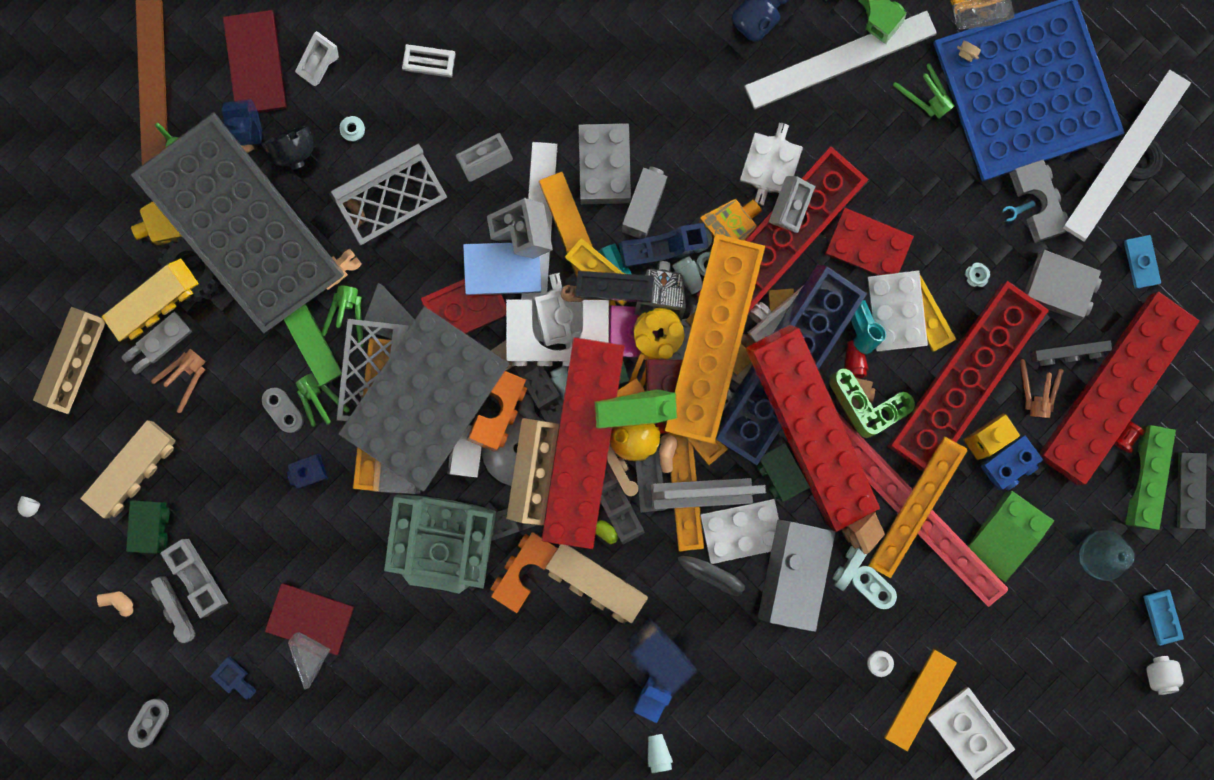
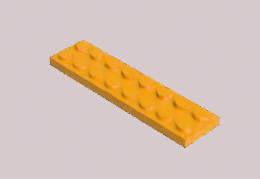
[665,234,765,444]

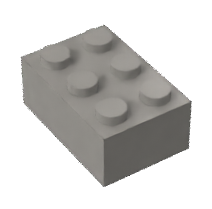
[579,124,631,204]

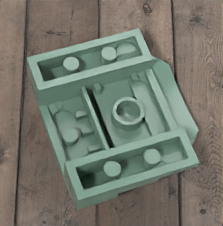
[384,494,496,594]

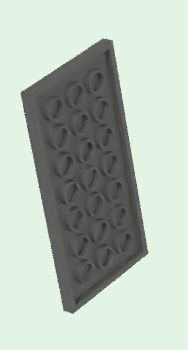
[131,112,344,333]

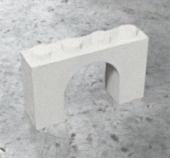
[507,300,609,366]

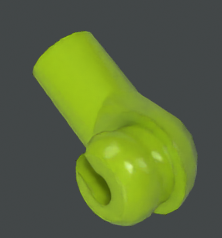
[595,520,619,544]

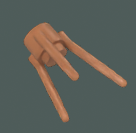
[151,349,205,413]
[1020,359,1063,418]

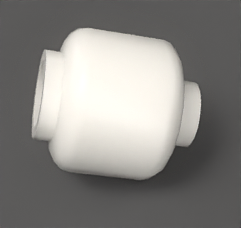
[1146,656,1184,695]

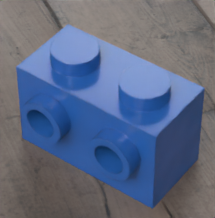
[980,435,1043,491]

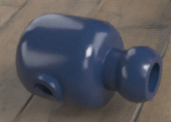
[731,0,789,42]

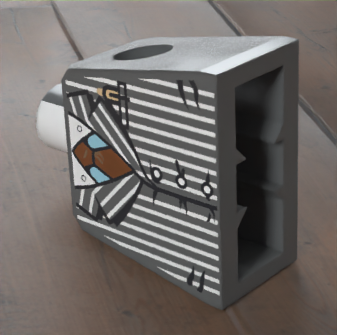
[634,261,686,321]

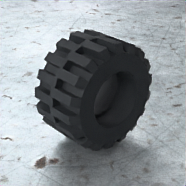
[157,237,223,302]

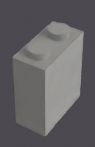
[622,167,667,239]
[1024,250,1101,320]

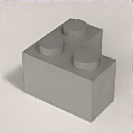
[487,198,553,259]

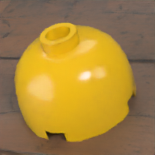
[610,423,660,461]

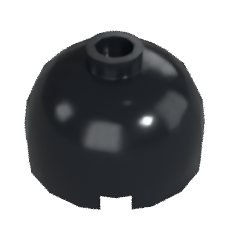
[261,126,314,170]

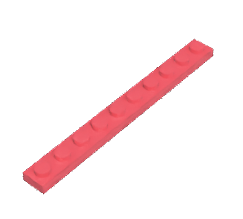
[837,412,1008,607]

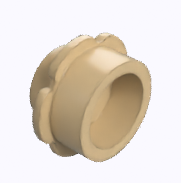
[957,40,981,62]

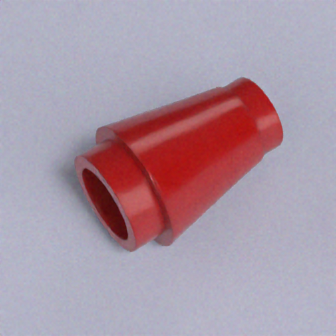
[844,341,869,379]

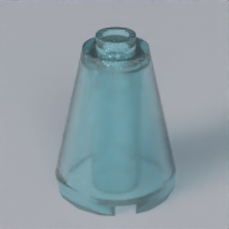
[1080,530,1134,581]

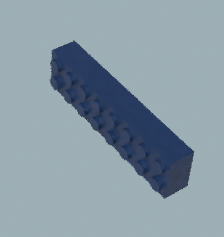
[716,264,867,465]
[628,618,696,694]

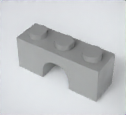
[1010,159,1069,243]
[161,539,228,618]

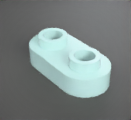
[832,546,867,591]
[852,566,897,609]

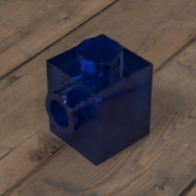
[287,454,329,489]

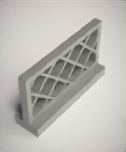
[329,143,447,246]
[337,319,409,421]
[651,478,766,509]

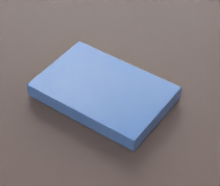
[463,243,541,295]

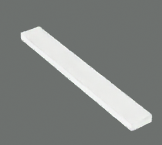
[745,11,937,110]
[1063,70,1191,242]
[521,142,557,342]

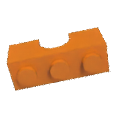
[467,371,527,452]
[491,532,558,613]

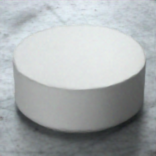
[867,651,894,677]

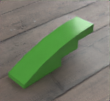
[284,304,342,387]

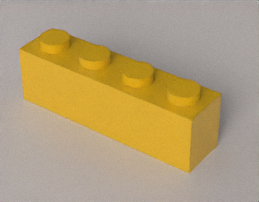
[102,259,199,341]

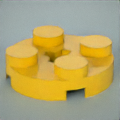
[633,308,685,359]

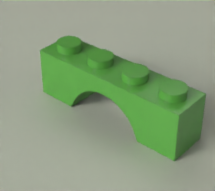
[826,0,907,44]
[1126,425,1176,530]

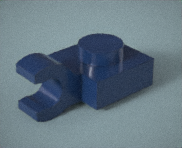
[210,657,257,700]

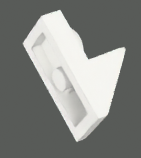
[295,31,339,86]

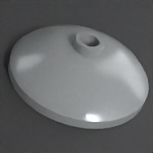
[481,412,556,486]

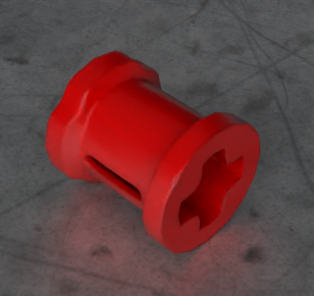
[1114,421,1145,454]

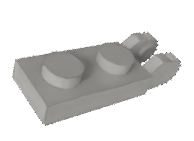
[122,312,192,374]
[151,576,196,644]

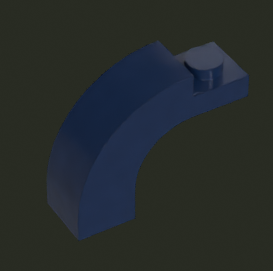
[222,99,262,146]
[619,223,709,268]

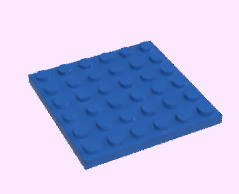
[934,0,1125,182]

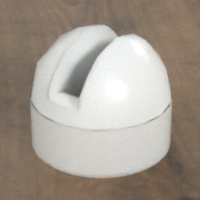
[18,496,40,517]

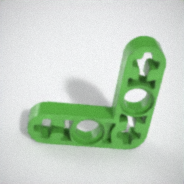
[829,369,915,438]

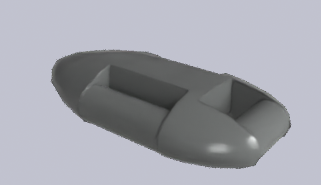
[678,556,745,596]

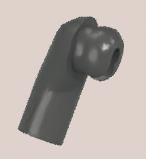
[518,394,542,421]

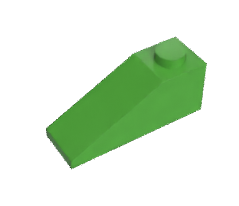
[595,389,677,428]

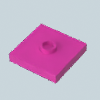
[608,305,658,358]

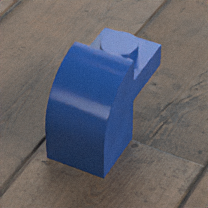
[633,677,672,723]

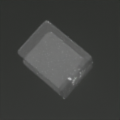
[373,460,421,494]

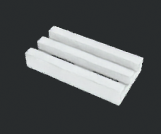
[402,44,455,78]

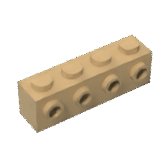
[33,307,105,414]
[507,418,559,525]
[80,420,176,518]
[546,544,648,624]

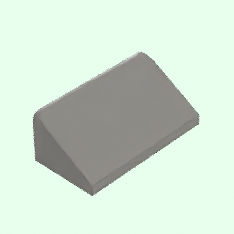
[455,133,513,182]
[769,176,815,233]

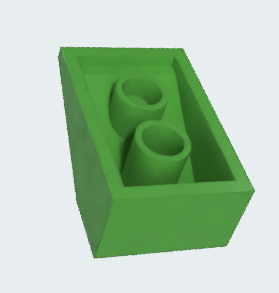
[968,491,1054,582]

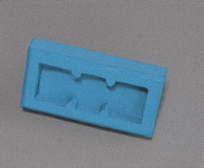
[1124,235,1161,289]
[1143,590,1184,646]

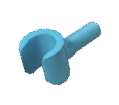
[1002,201,1035,222]

